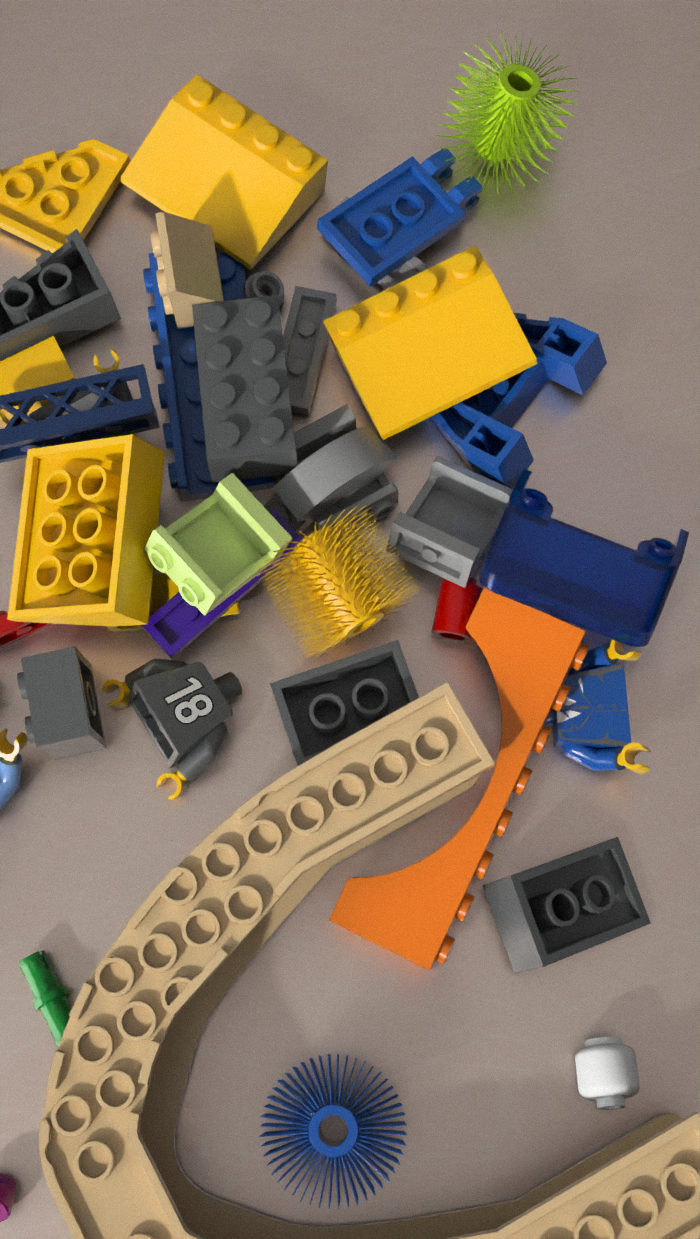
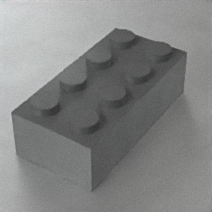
[192,295,298,483]

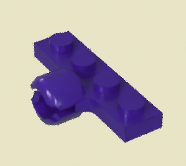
[142,508,303,659]

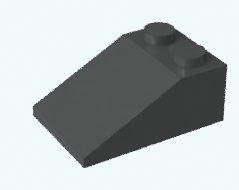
[483,837,651,974]

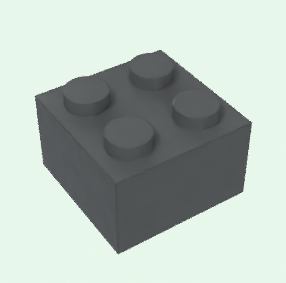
[17,646,107,760]

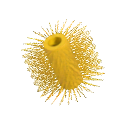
[257,505,420,658]

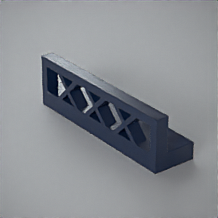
[0,364,160,463]

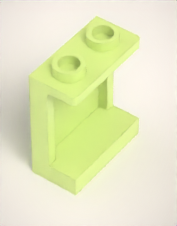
[144,473,293,616]

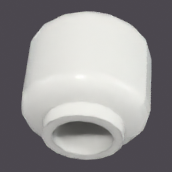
[575,1037,640,1110]

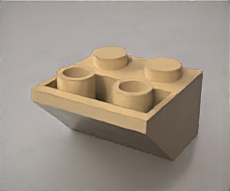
[150,212,224,329]

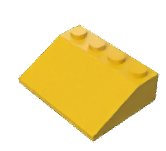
[121,74,328,270]
[323,245,538,440]
[7,434,165,627]

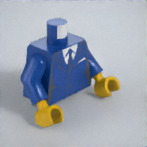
[545,632,651,774]

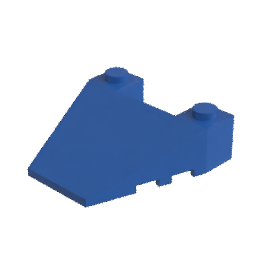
[429,313,607,489]

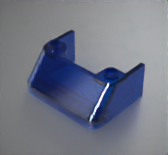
[478,469,689,647]

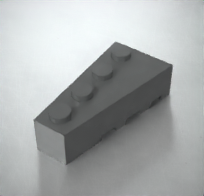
[0,229,121,361]

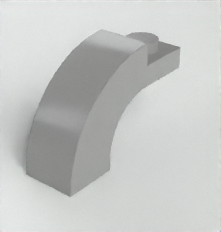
[264,425,397,535]

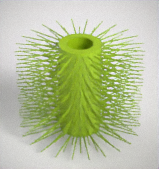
[436,34,581,193]

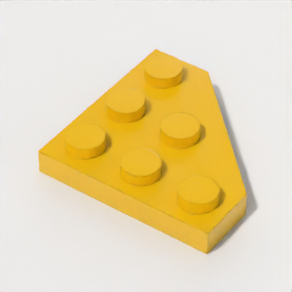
[0,138,131,253]

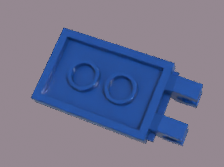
[317,148,483,287]

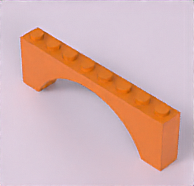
[329,586,590,970]

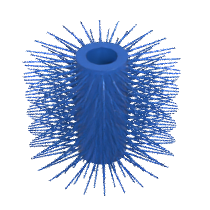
[259,1054,407,1209]

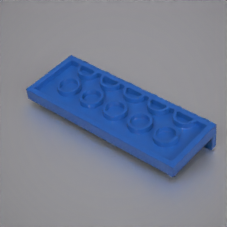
[143,253,275,501]

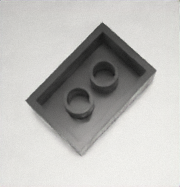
[270,640,419,766]

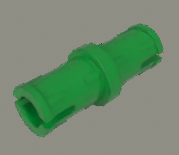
[18,950,72,1047]

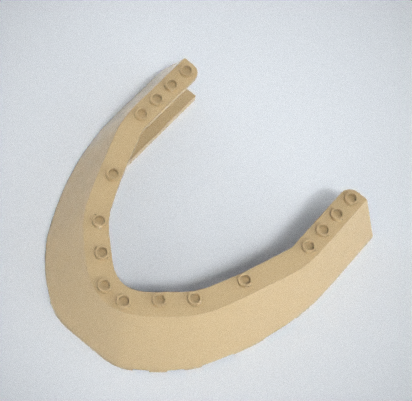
[39,682,700,1239]

